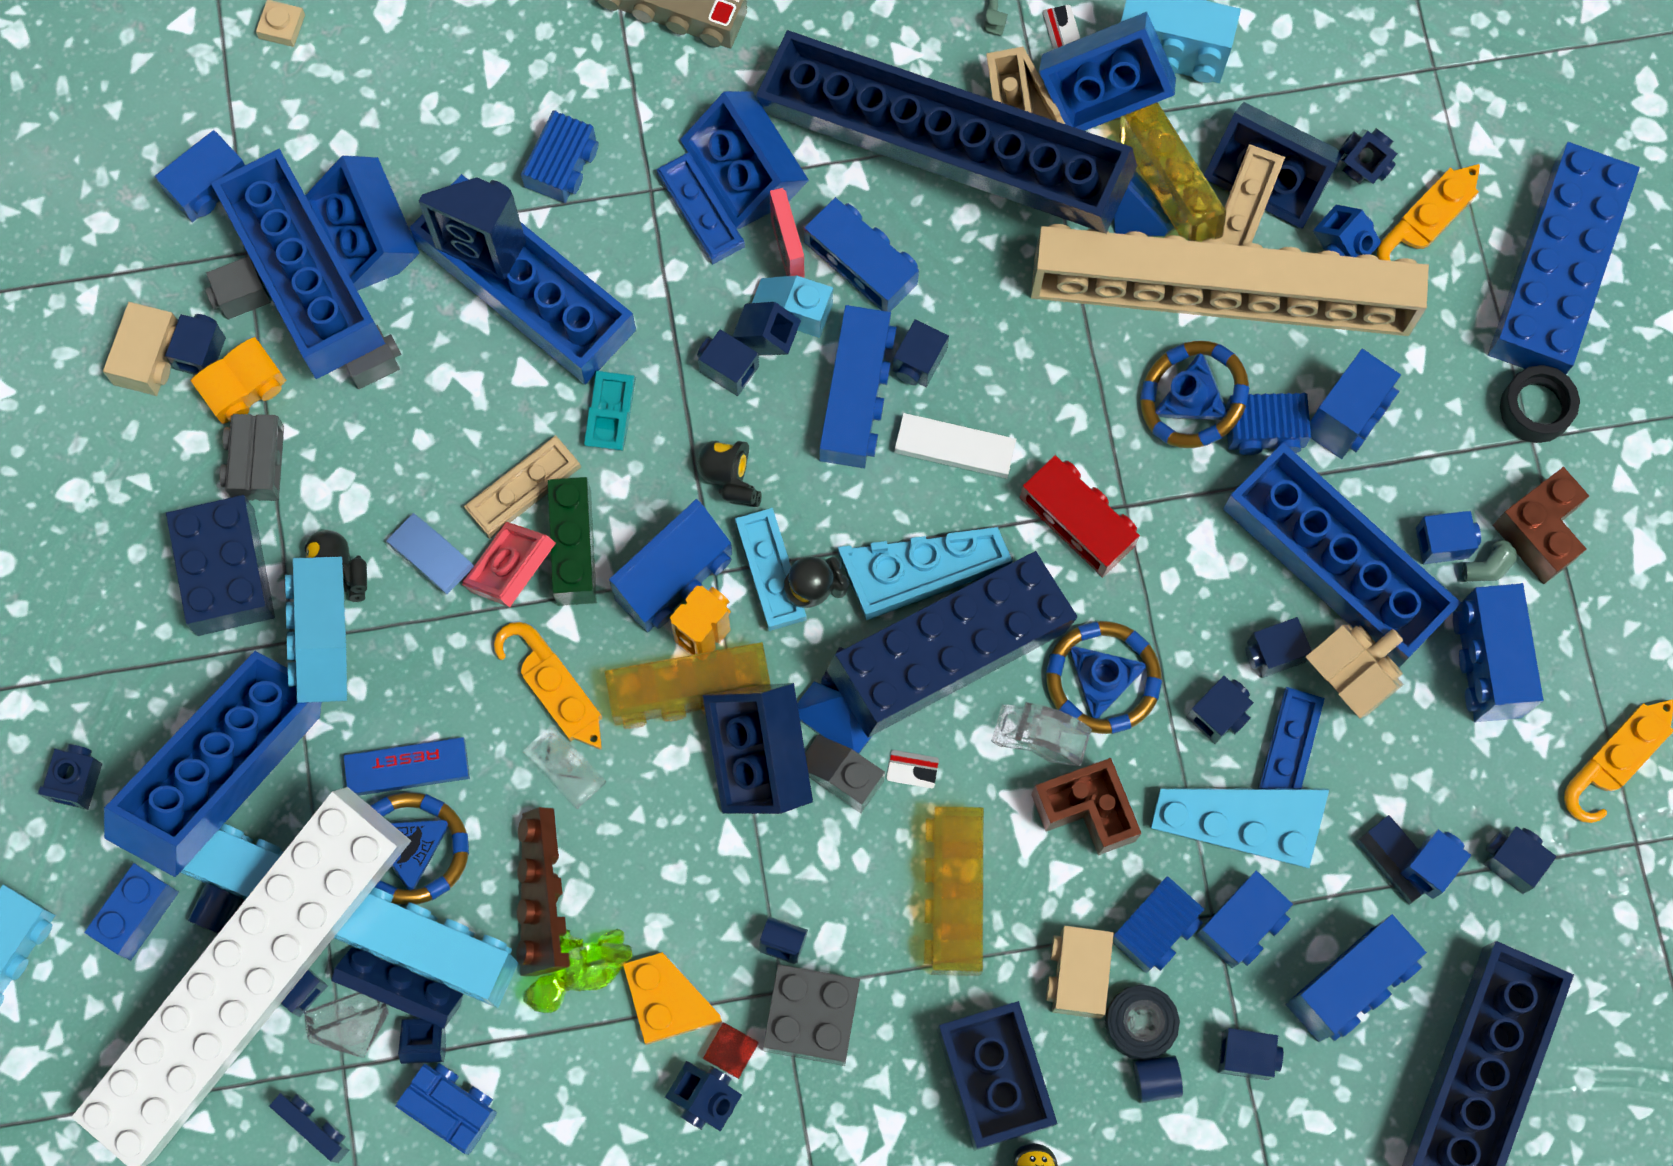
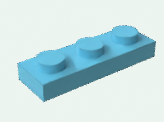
[735,508,807,631]

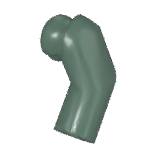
[1462,540,1517,582]

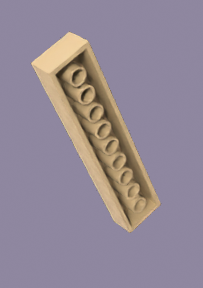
[1031,224,1429,336]

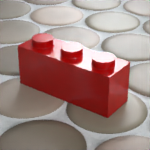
[1019,455,1140,578]

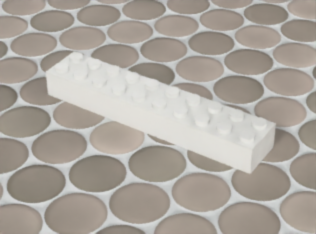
[72,787,411,1166]

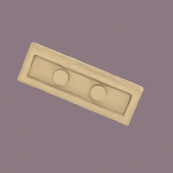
[1213,144,1285,246]
[464,435,581,539]

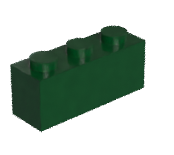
[548,477,597,606]

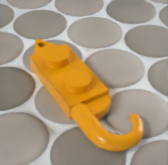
[1376,164,1480,261]
[494,622,602,750]
[1564,699,1673,823]

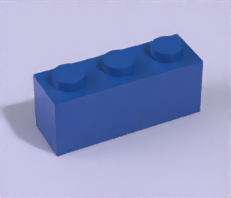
[804,197,919,312]

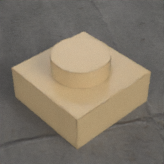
[256,0,305,47]

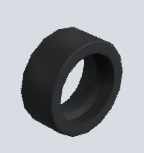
[1499,365,1580,443]

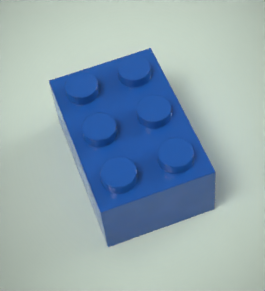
[1039,12,1176,131]
[1452,583,1544,723]
[1285,914,1427,1042]

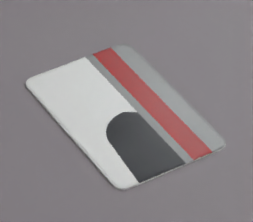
[1043,5,1081,49]
[887,750,939,789]

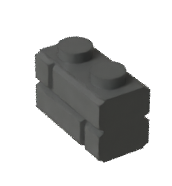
[220,414,284,501]

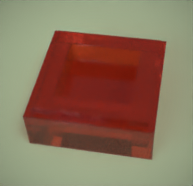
[703,1022,759,1080]

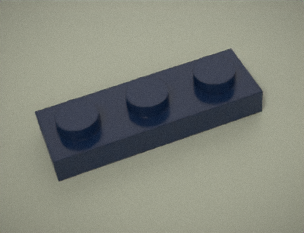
[331,947,464,1029]

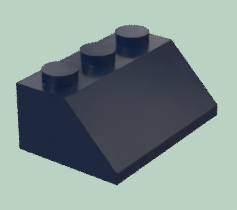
[1202,102,1344,229]
[419,177,526,280]
[703,683,813,814]

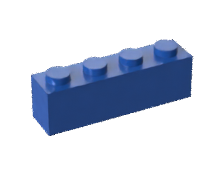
[819,305,897,469]

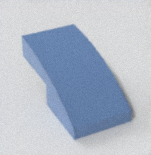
[386,513,474,595]

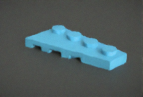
[837,527,1013,620]
[1150,788,1329,868]

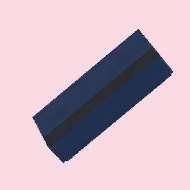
[1356,815,1424,905]

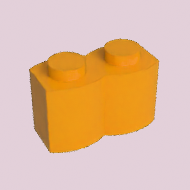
[190,337,287,424]

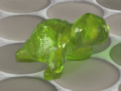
[523,929,632,1013]

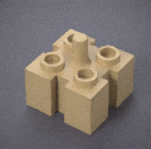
[1306,625,1404,719]

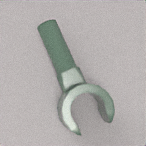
[984,0,1008,35]

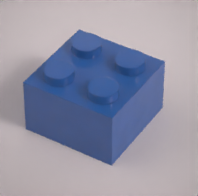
[1310,348,1401,459]

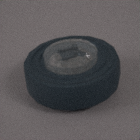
[1105,984,1180,1060]

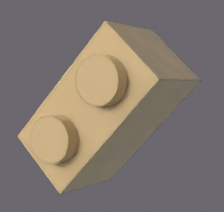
[103,301,178,396]
[1046,926,1114,1019]

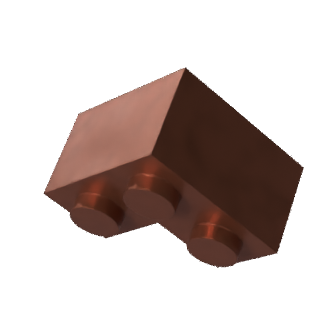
[1492,466,1589,584]
[1031,758,1142,855]

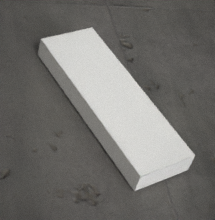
[894,413,1017,479]

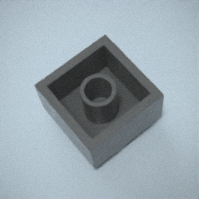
[763,965,860,1066]

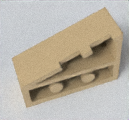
[986,46,1065,124]

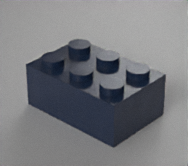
[166,495,275,636]
[937,1001,1058,1151]

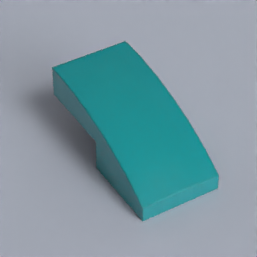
[584,371,636,451]

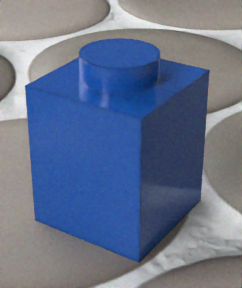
[1415,511,1481,565]
[1400,829,1471,899]

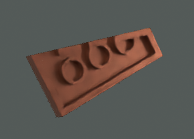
[516,807,570,976]

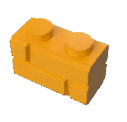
[670,586,731,661]

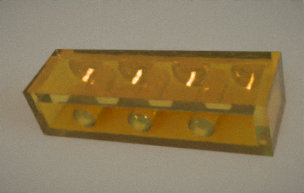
[1119,102,1227,242]
[605,642,770,729]
[924,806,984,976]

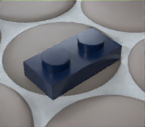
[269,1093,350,1163]

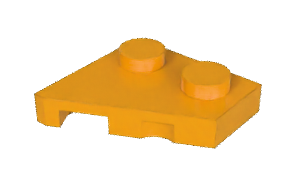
[623,952,722,1045]

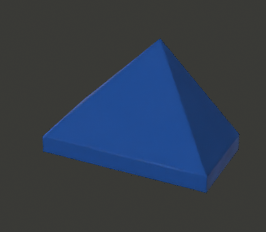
[1114,171,1184,236]
[797,681,873,754]

